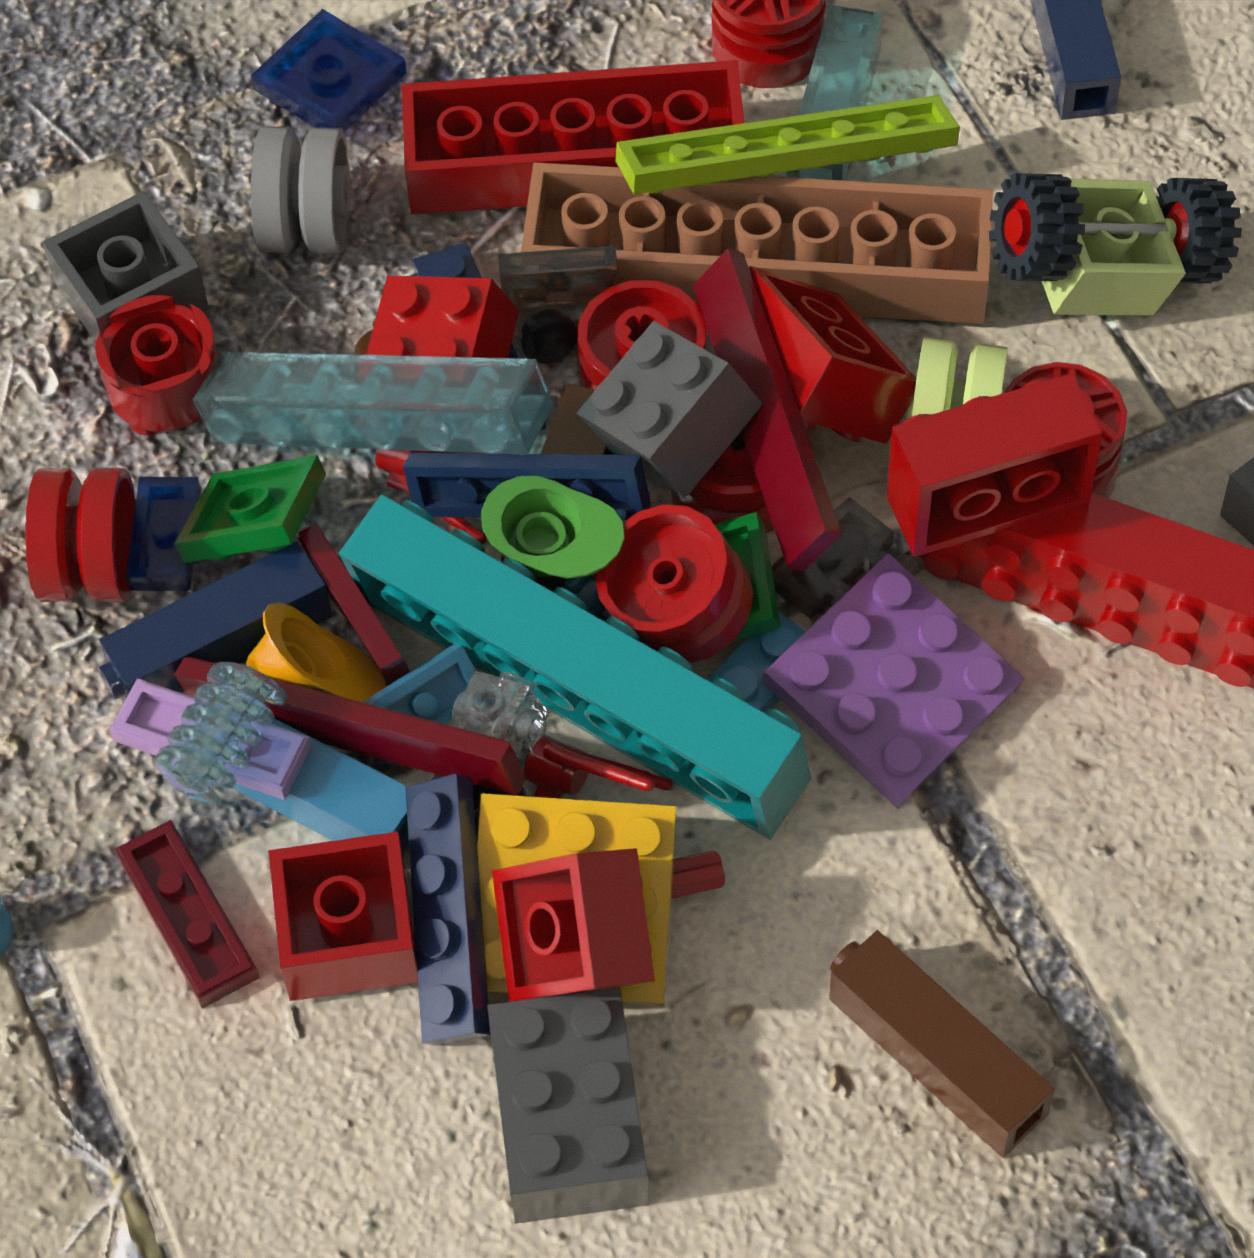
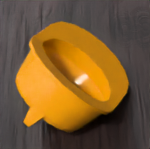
[246,602,386,702]

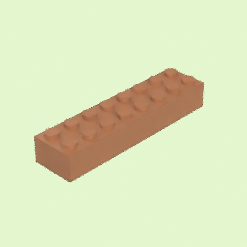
[520,163,993,324]

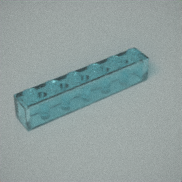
[193,352,553,455]

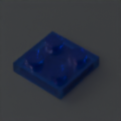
[250,9,407,132]

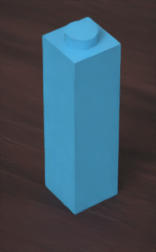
[202,695,409,855]

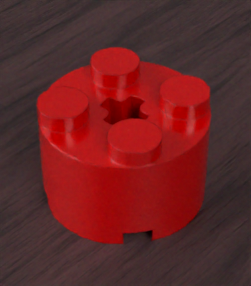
[95,295,223,436]

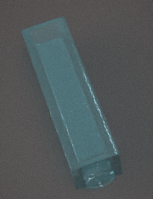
[787,5,883,181]

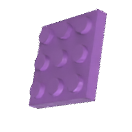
[760,553,1025,809]

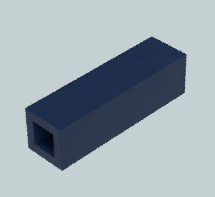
[1030,0,1121,120]
[98,541,332,700]

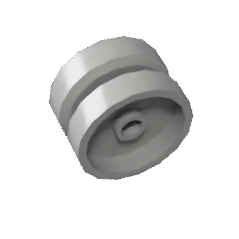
[251,126,350,254]

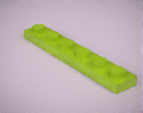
[616,95,960,195]

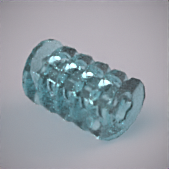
[154,662,288,806]

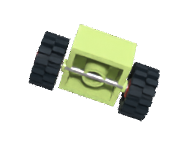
[989,173,1242,315]

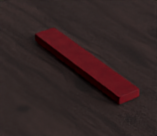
[693,248,842,571]
[174,657,527,796]

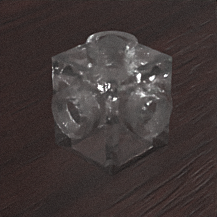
[449,671,549,769]

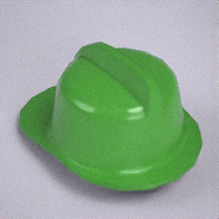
[481,476,625,579]

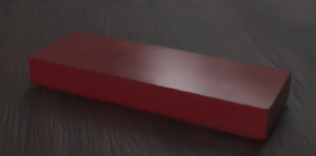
[297,522,410,685]
[114,820,260,1008]

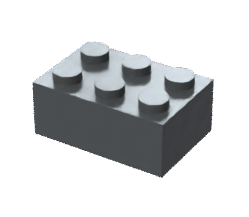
[487,987,650,1224]

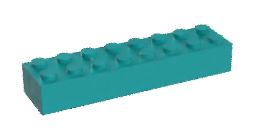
[339,494,811,840]

